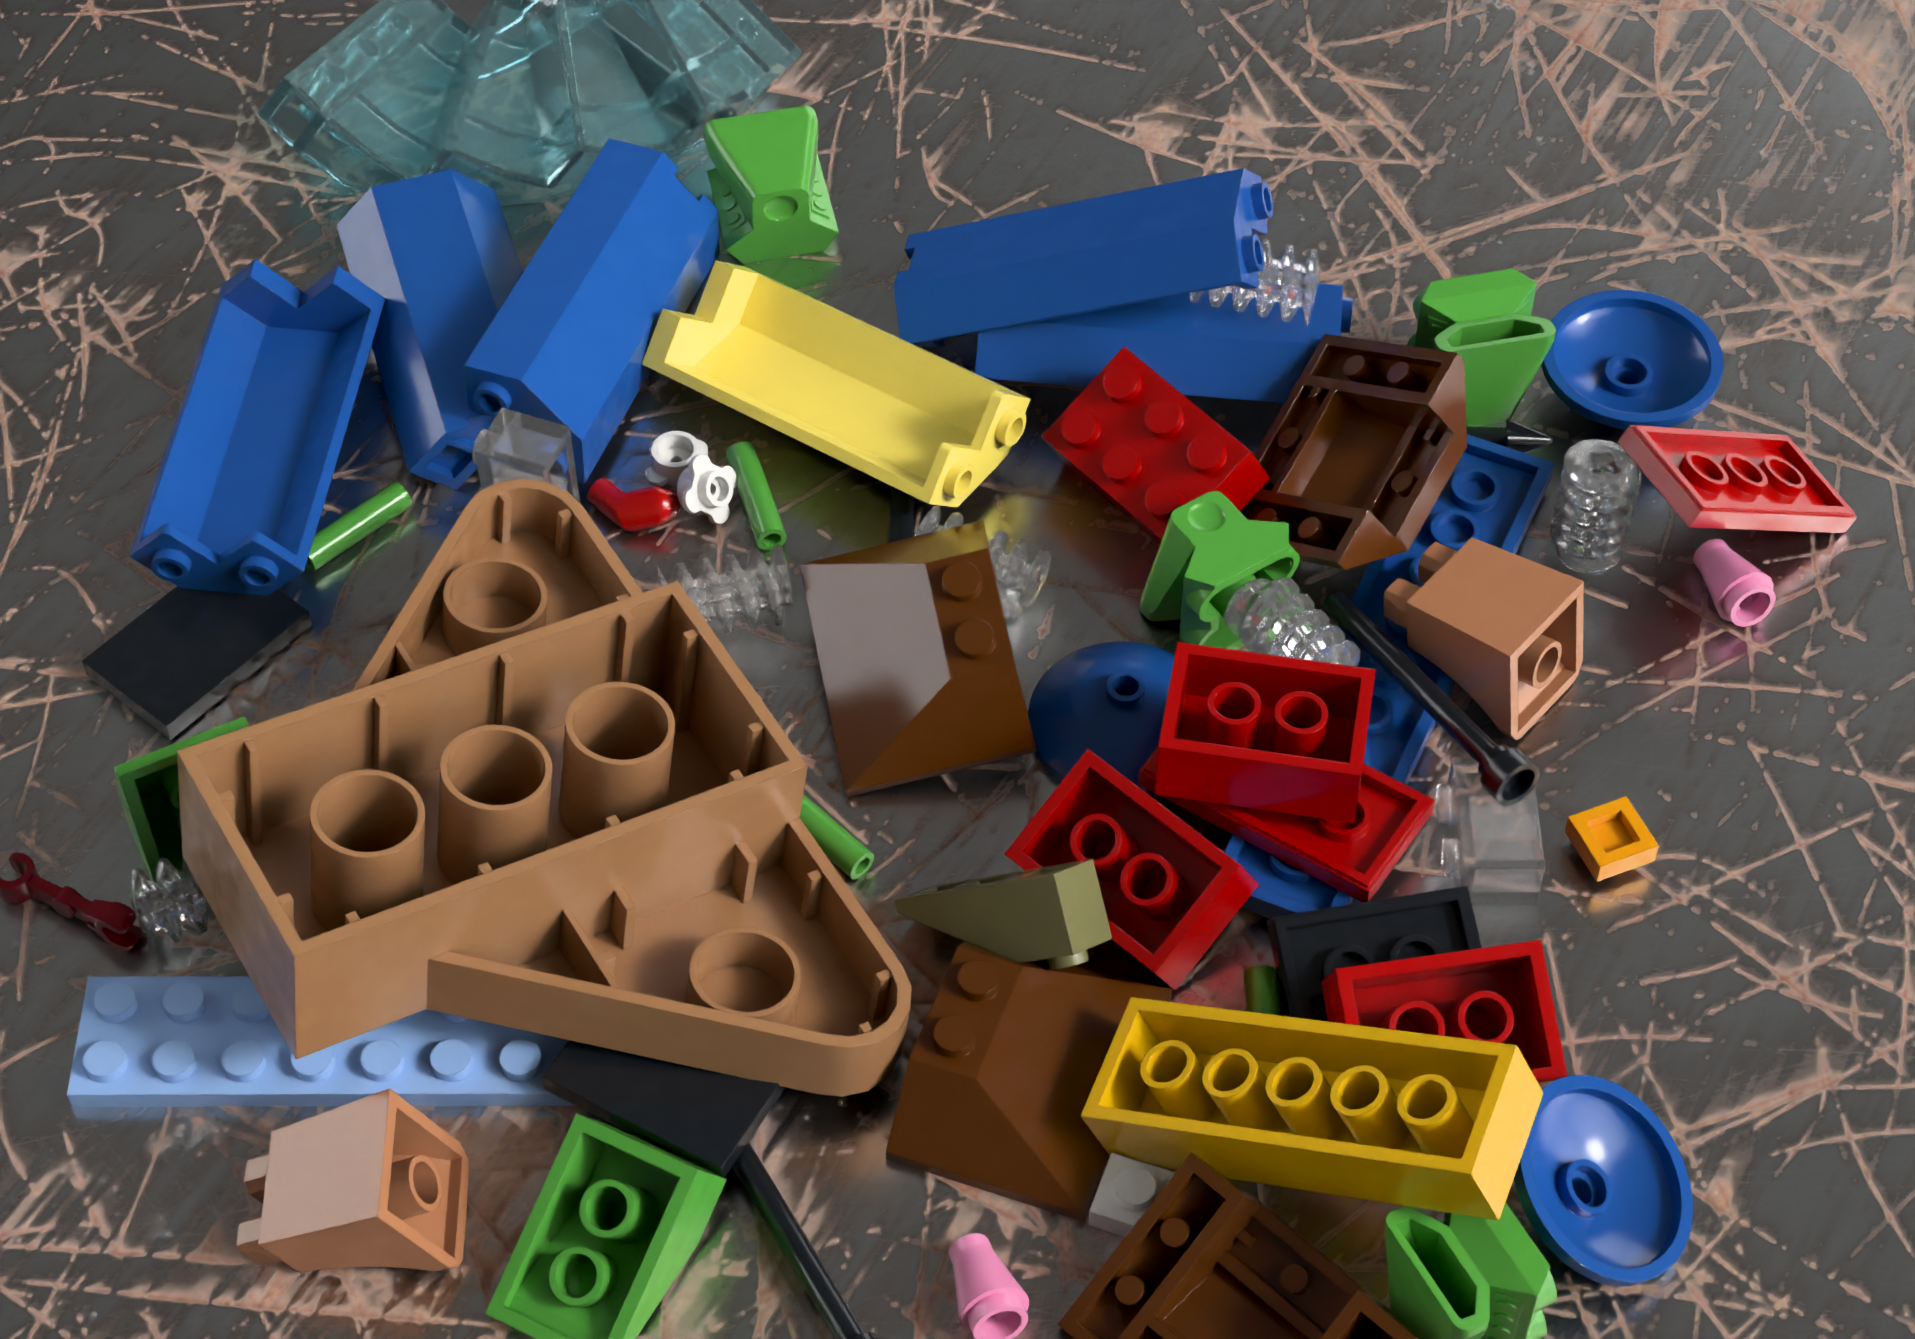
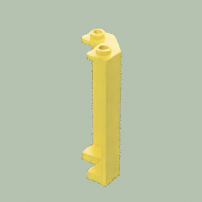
[642,260,1031,508]

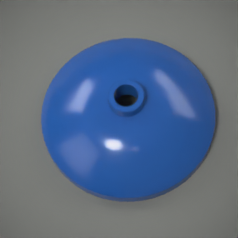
[1541,290,1723,430]
[1028,641,1175,799]
[1514,1075,1693,1286]

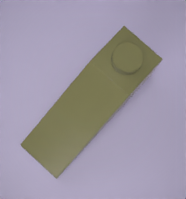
[894,859,1112,970]

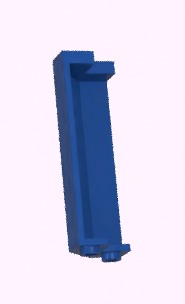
[464,138,720,484]
[893,168,1273,350]
[336,169,529,490]
[129,259,385,596]
[975,278,1353,403]

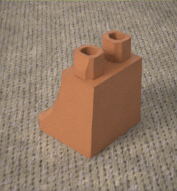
[1383,537,1584,740]
[236,1088,470,1273]

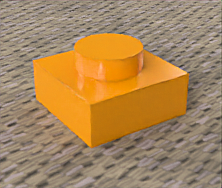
[1565,796,1659,882]

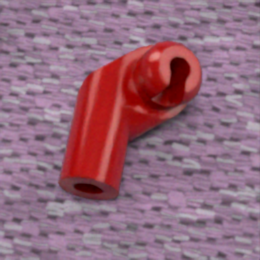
[587,477,680,532]

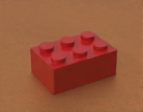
[1041,346,1271,545]
[1155,642,1376,823]
[1004,749,1259,991]
[1321,940,1568,1088]

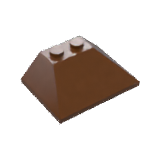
[1240,334,1467,570]
[799,520,1037,797]
[886,941,1173,1222]
[1058,1152,1419,1339]

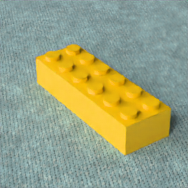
[1081,997,1543,1221]

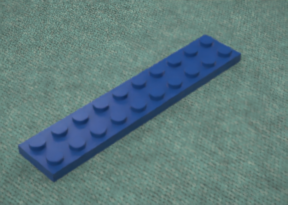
[1224,434,1554,918]

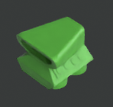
[704,106,839,264]
[1407,268,1556,427]
[1140,491,1300,650]
[1384,1202,1557,1339]

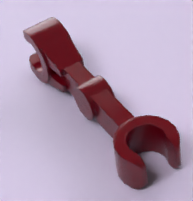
[0,852,143,951]

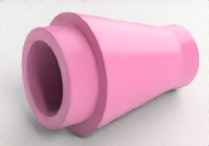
[1693,539,1776,627]
[948,1233,1029,1339]

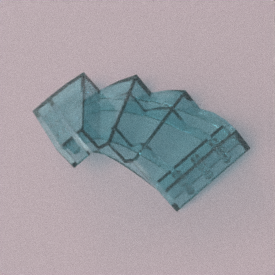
[257,0,803,206]

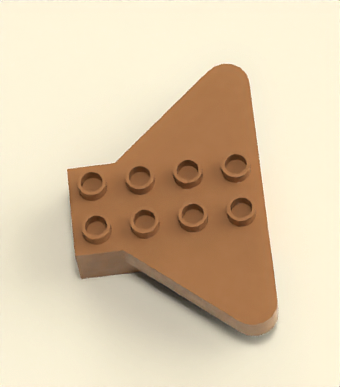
[177,479,912,1097]

